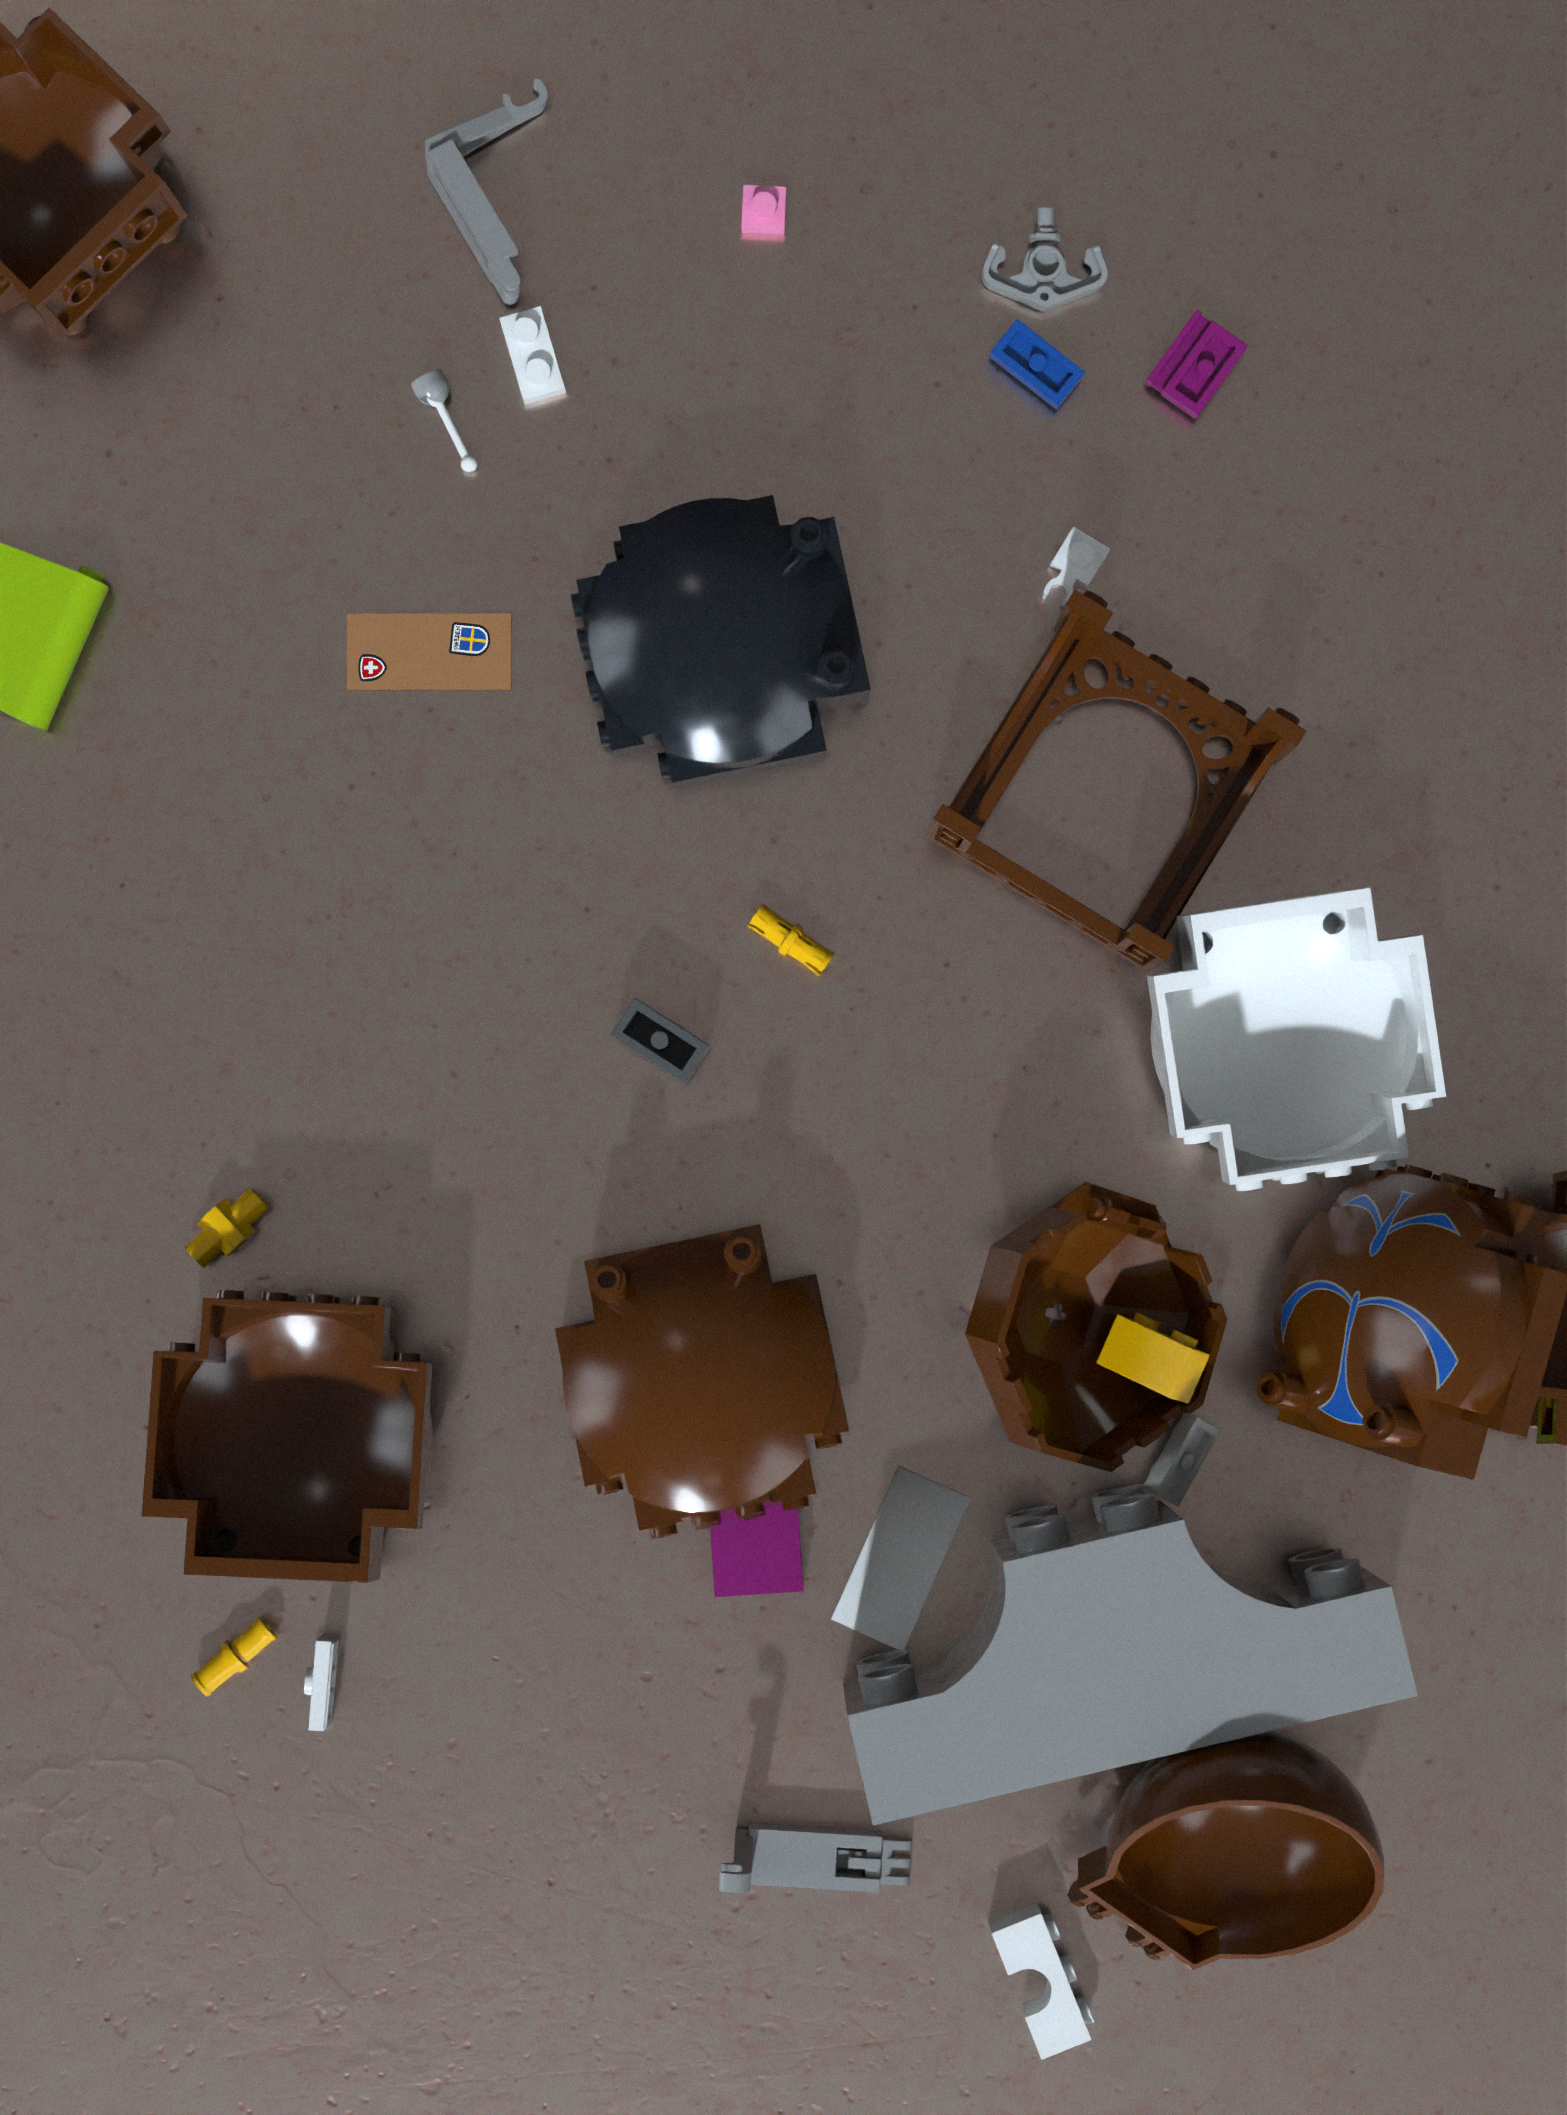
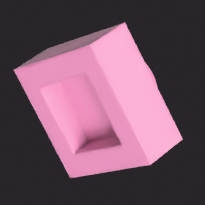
[741,185,786,235]

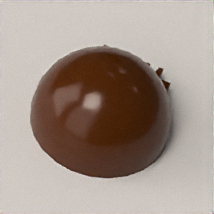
[1067,1731,1384,1970]

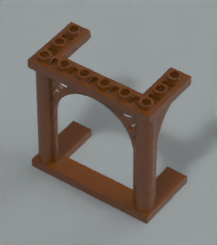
[927,589,1307,972]

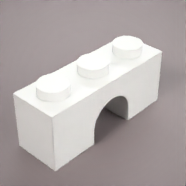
[988,1903,1094,2060]

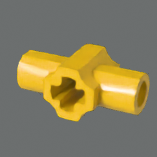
[184,1187,270,1268]

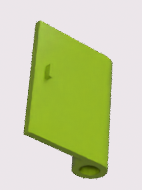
[0,542,110,731]

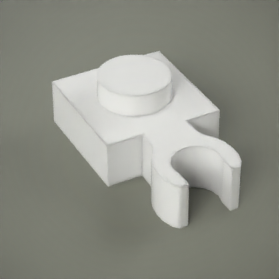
[1042,526,1110,609]

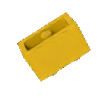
[1097,1312,1210,1404]

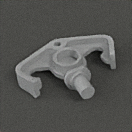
[981,207,1108,312]

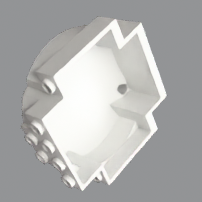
[1147,888,1446,1191]

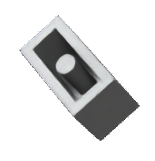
[610,997,710,1085]

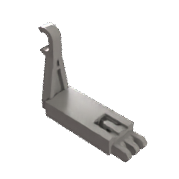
[425,77,548,305]
[719,1822,912,1893]

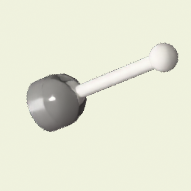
[411,369,478,472]

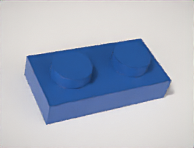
[989,319,1085,410]

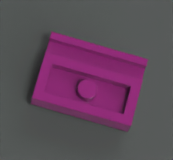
[1145,310,1248,420]

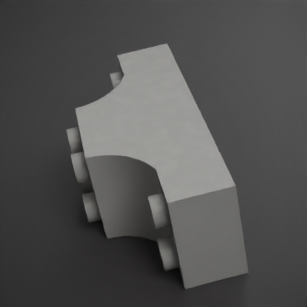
[843,1484,1418,1826]

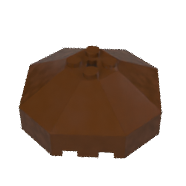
[965,1182,1228,1472]

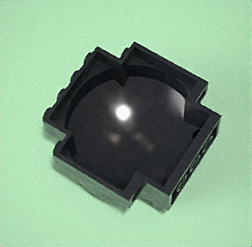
[570,495,871,789]

